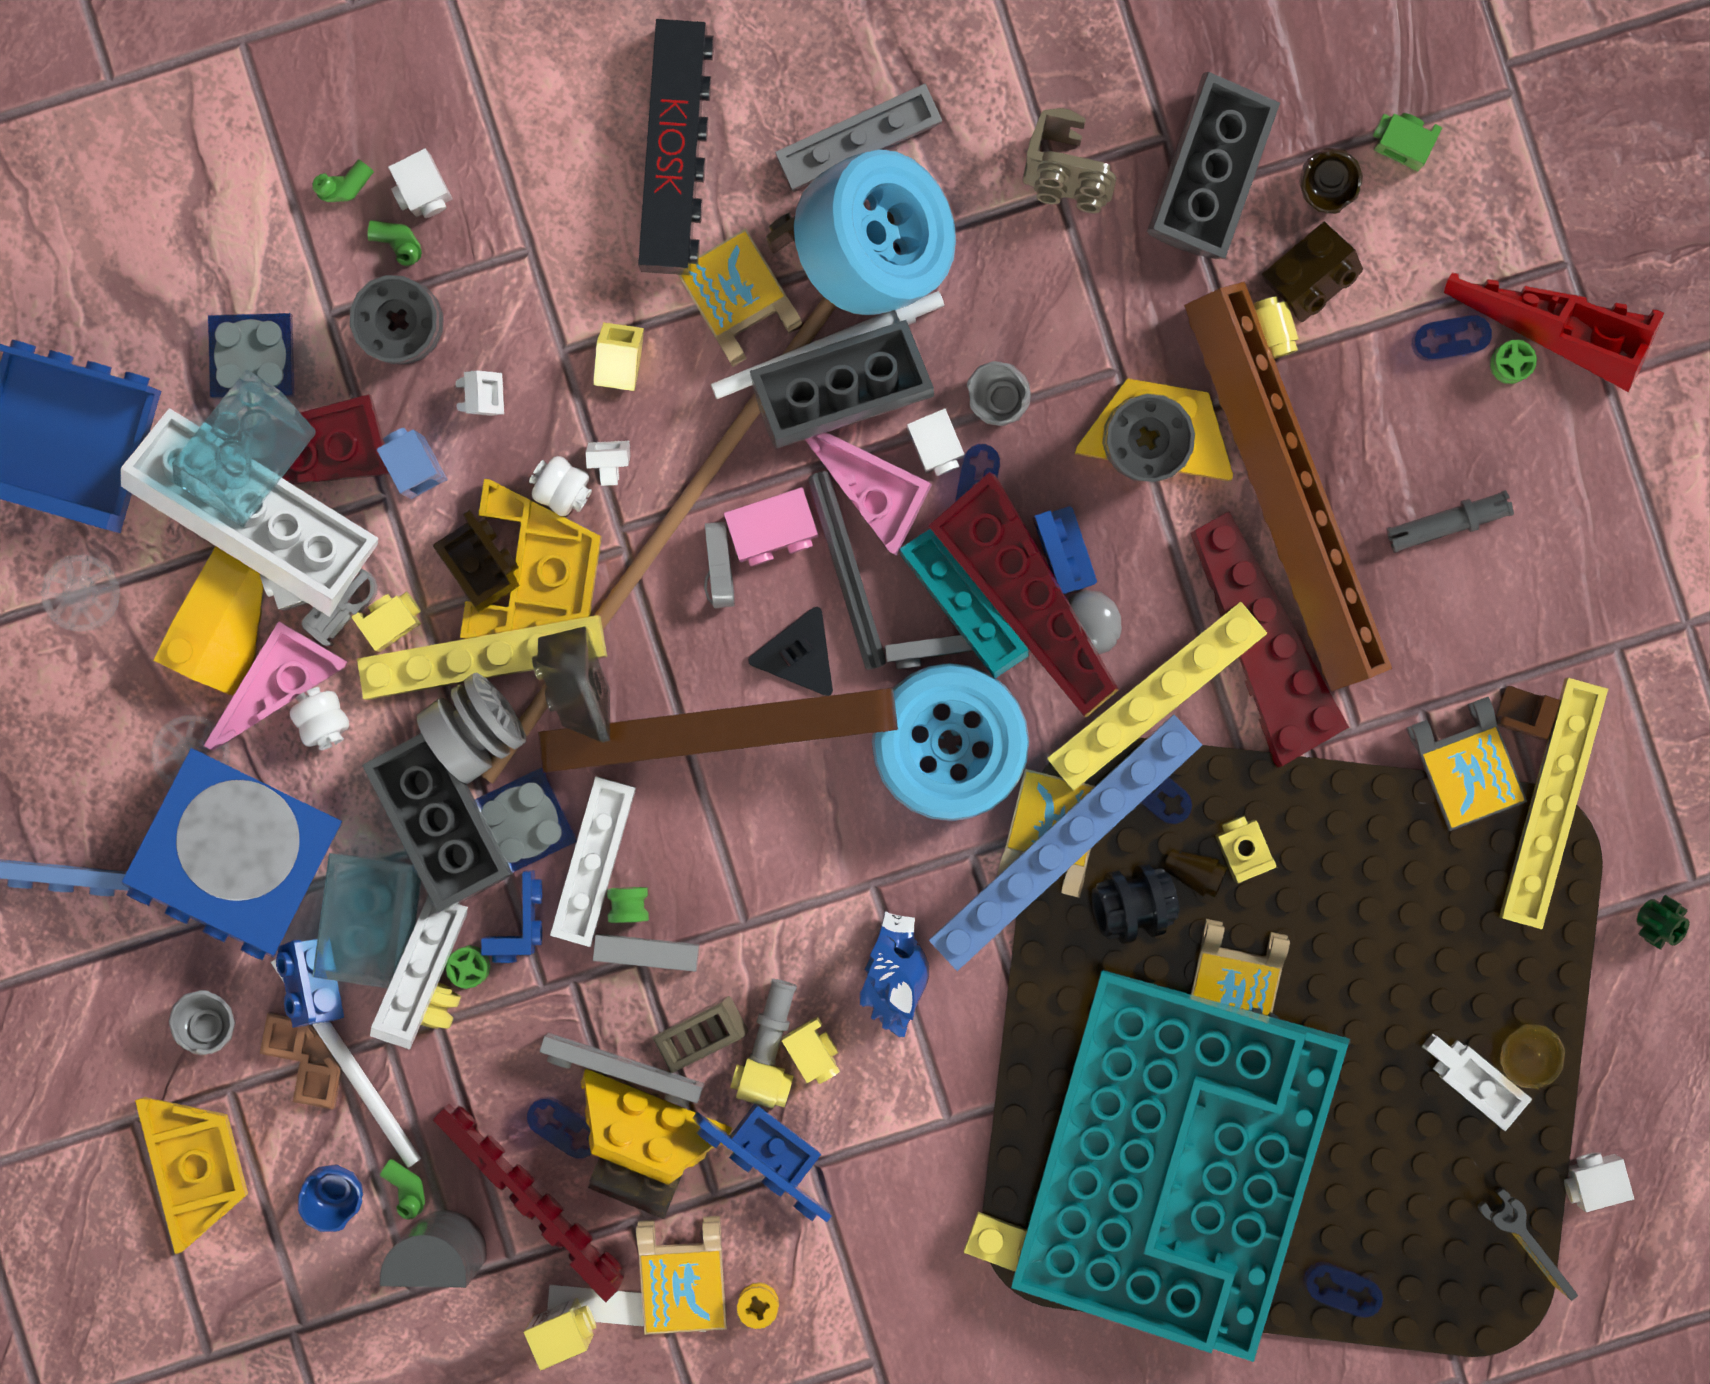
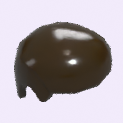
[1299,148,1363,214]

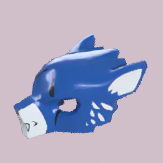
[859,912,930,1037]

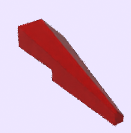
[1444,273,1664,392]

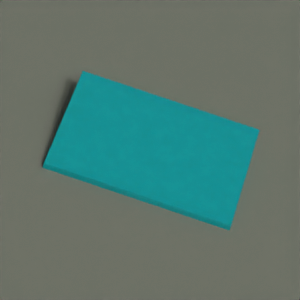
[1011,970,1350,1362]

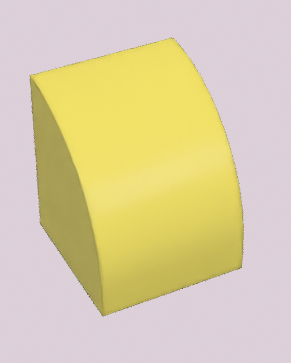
[594,322,644,391]

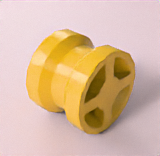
[737,1282,779,1329]

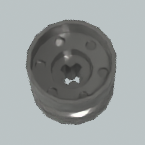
[350,275,444,364]
[1102,394,1195,482]

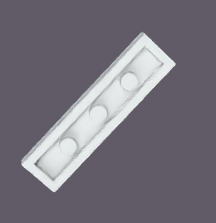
[550,776,636,947]
[370,895,468,1049]

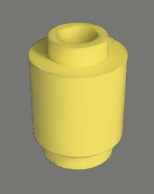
[1253,296,1299,359]
[730,1058,793,1109]

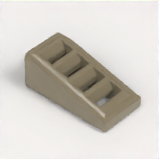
[652,996,748,1073]

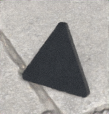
[748,607,833,696]

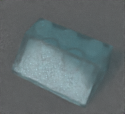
[172,369,316,527]
[312,853,421,989]

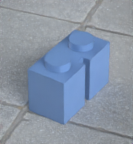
[377,428,448,499]

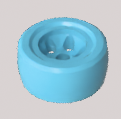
[794,149,956,315]
[872,663,1029,821]

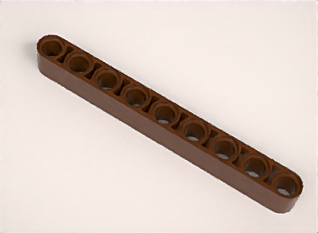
[538,688,898,773]

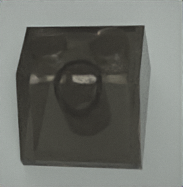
[532,626,610,742]

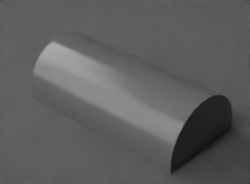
[1147,72,1280,259]
[750,320,934,449]
[362,733,513,912]
[380,1210,487,1288]

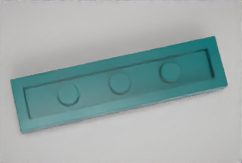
[899,529,1029,679]

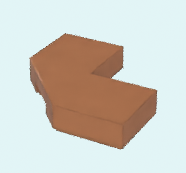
[260,1012,342,1109]

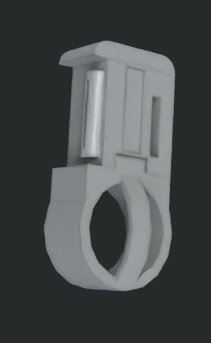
[704,521,735,608]
[301,568,378,646]

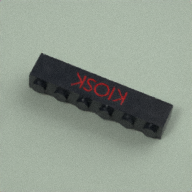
[638,19,714,275]

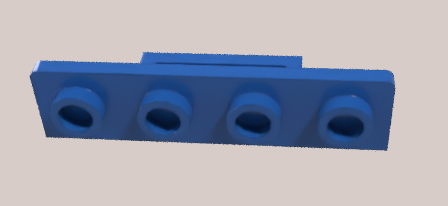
[693,1104,832,1222]

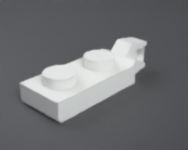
[1422,1033,1532,1131]

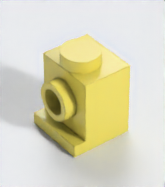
[352,591,421,652]
[1215,816,1277,883]
[781,1016,840,1084]

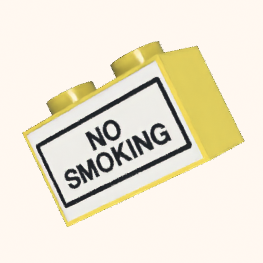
[524,1298,596,1371]

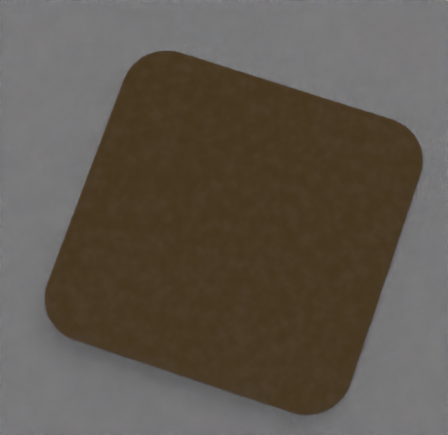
[982,738,1603,1357]

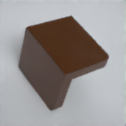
[1495,686,1561,740]

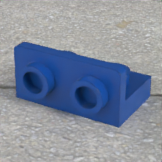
[1033,506,1097,595]
[276,937,344,1028]

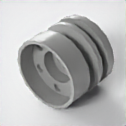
[417,672,526,784]

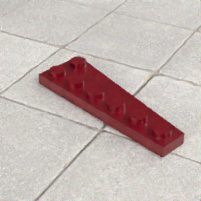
[1190,511,1349,768]
[433,1103,624,1303]

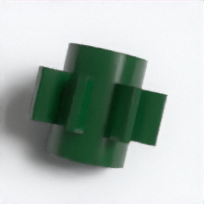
[1636,895,1690,950]

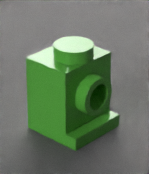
[1373,113,1443,172]

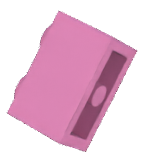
[724,487,819,567]

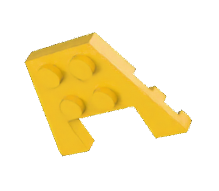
[460,479,602,639]

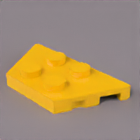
[1075,378,1233,481]
[580,1069,733,1185]
[135,1097,248,1254]

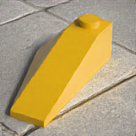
[153,546,263,696]

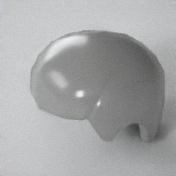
[967,361,1031,426]
[1068,590,1122,655]
[168,990,236,1056]

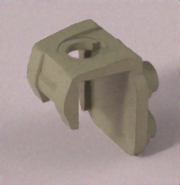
[1023,108,1116,213]

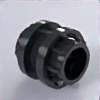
[1091,864,1179,944]

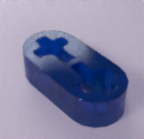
[1411,315,1492,361]
[955,444,1000,502]
[1140,777,1192,824]
[527,1097,591,1159]
[1304,1262,1383,1318]

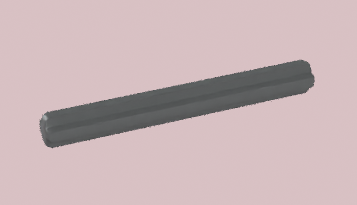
[808,471,886,670]

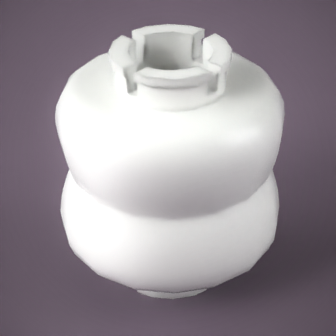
[529,456,592,516]
[290,687,349,750]

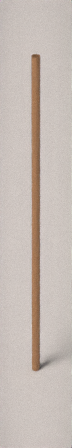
[481,212,895,784]

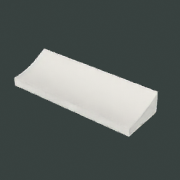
[121,408,378,617]

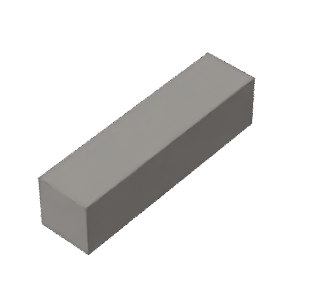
[593,934,700,972]

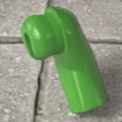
[312,159,374,203]
[368,220,422,266]
[379,1159,425,1220]

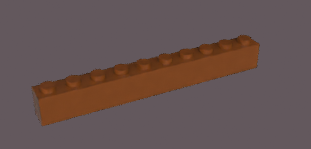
[1184,281,1392,692]

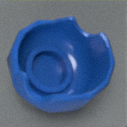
[298,1164,363,1232]

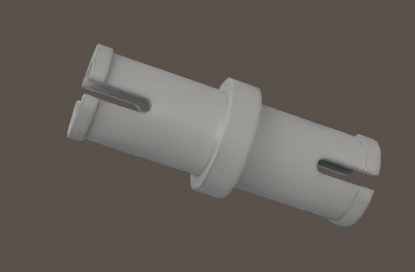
[750,979,797,1066]

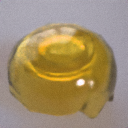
[1500,1024,1565,1089]

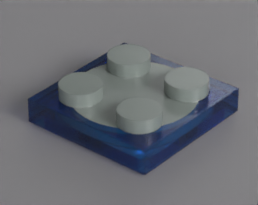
[208,313,295,399]
[475,767,577,873]

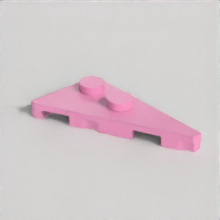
[805,432,932,556]
[204,621,348,751]

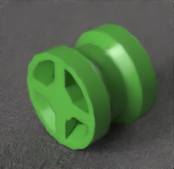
[1490,340,1537,384]
[607,887,649,923]
[446,945,491,989]

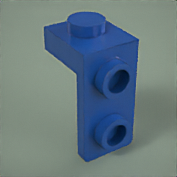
[481,870,543,963]

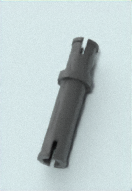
[1386,490,1514,553]

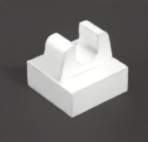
[456,371,504,416]
[586,441,630,486]

